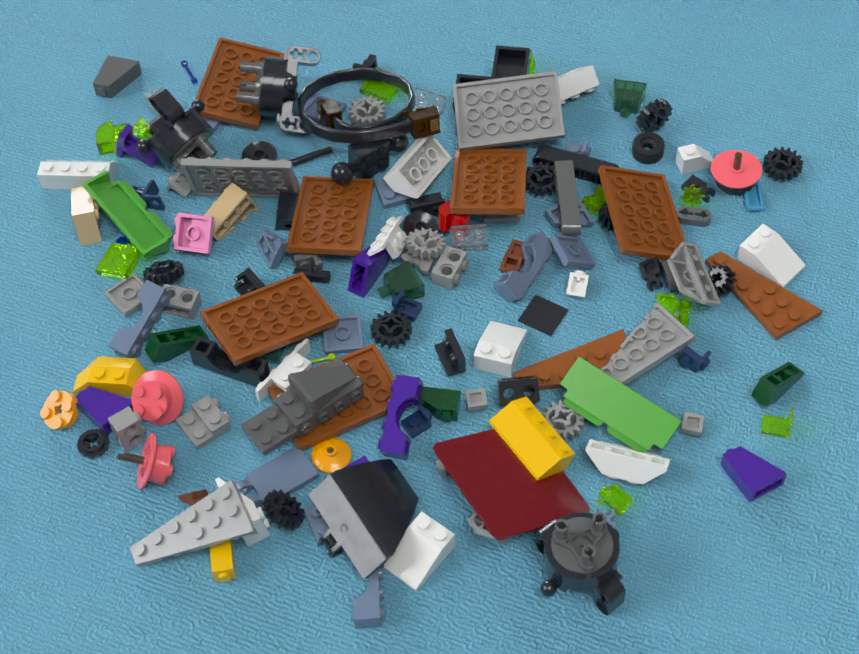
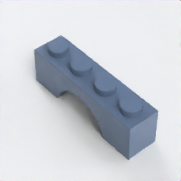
[494,231,554,302]
[108,280,172,358]
[352,563,385,629]

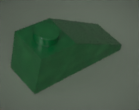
[145,325,209,363]
[751,362,805,407]
[413,386,461,422]

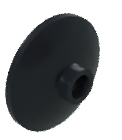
[242,141,277,161]
[403,211,439,236]

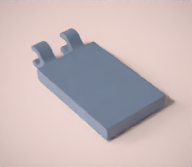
[236,446,319,508]

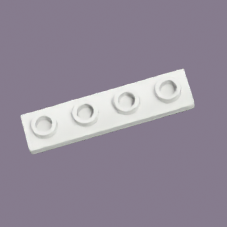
[367,215,407,259]
[255,338,312,402]

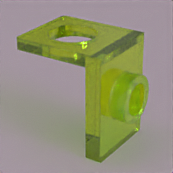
[761,408,794,438]

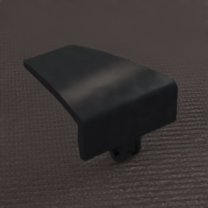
[309,459,419,579]

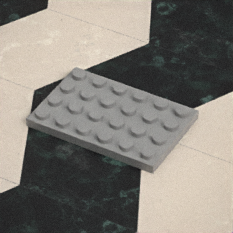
[453,71,565,151]
[181,157,300,198]

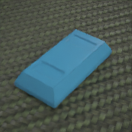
[744,182,765,212]

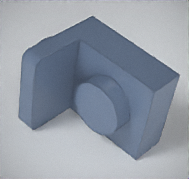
[565,139,591,157]

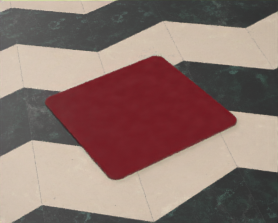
[433,429,590,540]

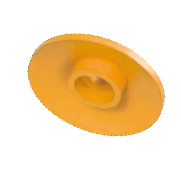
[311,438,352,474]

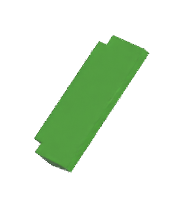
[82,170,173,258]
[560,357,682,453]

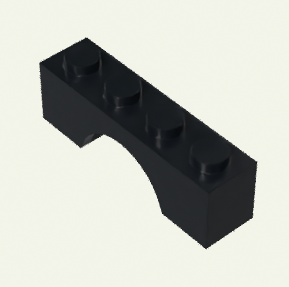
[190,337,270,387]

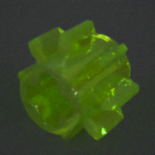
[680,184,705,207]

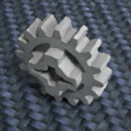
[348,95,386,125]
[406,228,446,260]
[541,400,584,442]

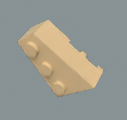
[203,183,260,242]
[71,186,102,246]

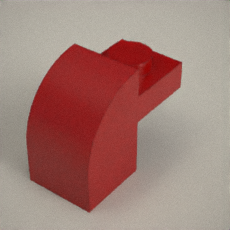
[438,200,470,235]

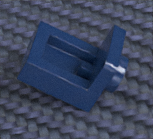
[392,290,422,322]
[677,345,712,373]

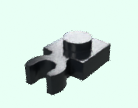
[681,174,716,203]
[639,257,663,292]

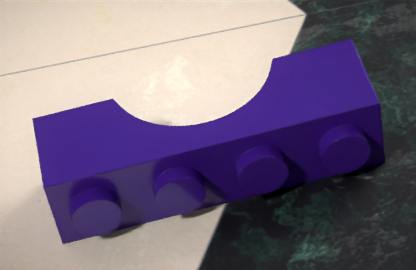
[378,374,424,460]

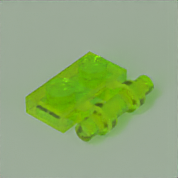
[656,293,691,328]

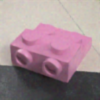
[173,213,215,254]

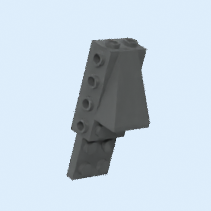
[241,358,364,456]

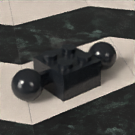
[331,134,408,185]

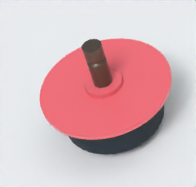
[711,150,762,195]

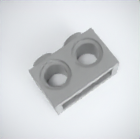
[431,245,469,291]
[162,284,202,320]
[108,406,146,453]

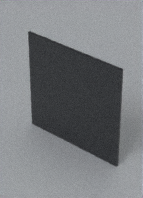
[518,295,569,336]

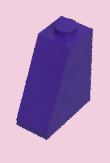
[348,246,390,297]
[75,386,133,435]
[721,446,786,503]

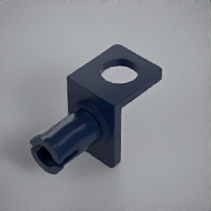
[133,179,165,210]

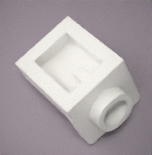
[566,270,589,299]

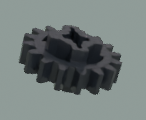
[636,98,673,132]
[763,147,803,181]
[525,162,556,197]
[143,260,184,285]
[370,310,412,349]
[262,489,306,531]

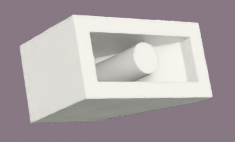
[675,144,713,175]

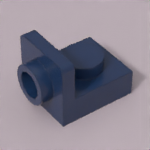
[400,404,432,439]

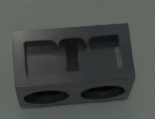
[497,375,540,407]

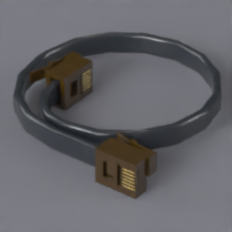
[297,68,440,144]

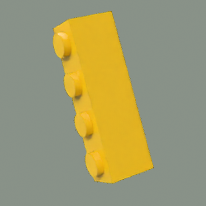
[489,396,575,481]

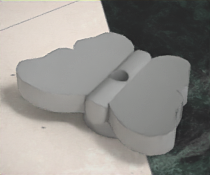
[401,252,435,274]

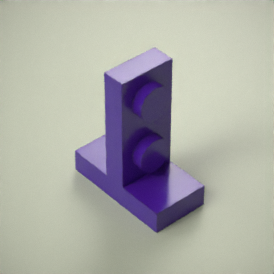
[116,124,159,167]

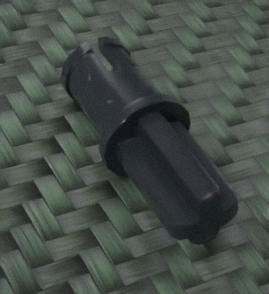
[293,268,331,283]

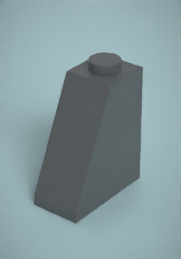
[93,56,142,98]

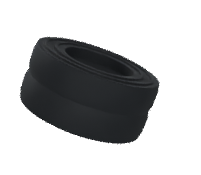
[632,132,665,164]

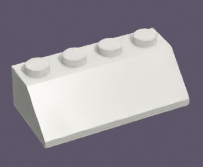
[558,65,600,104]
[383,135,452,199]
[37,160,118,189]

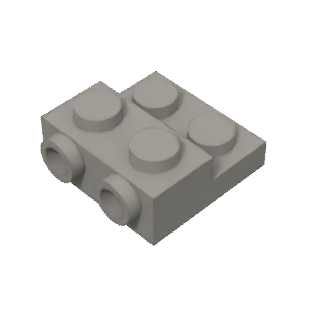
[175,395,231,451]

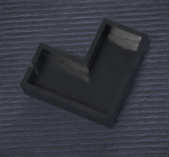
[452,45,531,114]

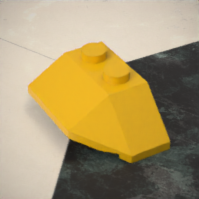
[73,356,146,397]

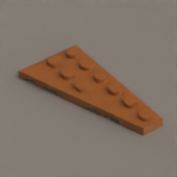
[705,251,823,340]
[514,329,626,392]

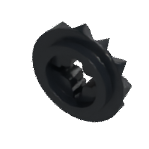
[77,429,110,459]

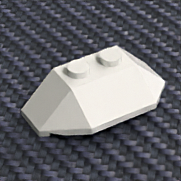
[586,439,670,484]

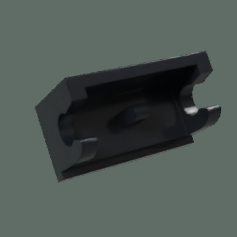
[275,191,299,231]
[234,267,266,296]

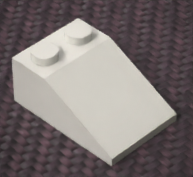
[737,224,806,288]
[474,321,527,378]
[215,478,271,547]
[383,512,455,591]

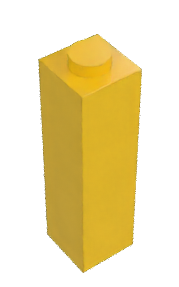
[210,539,236,582]

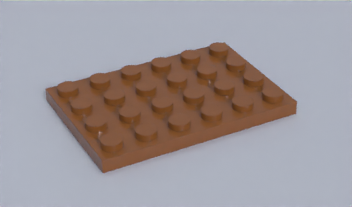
[195,37,284,130]
[450,148,527,216]
[598,165,685,260]
[287,176,374,256]
[200,272,339,366]
[267,343,395,451]

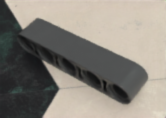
[554,160,581,236]

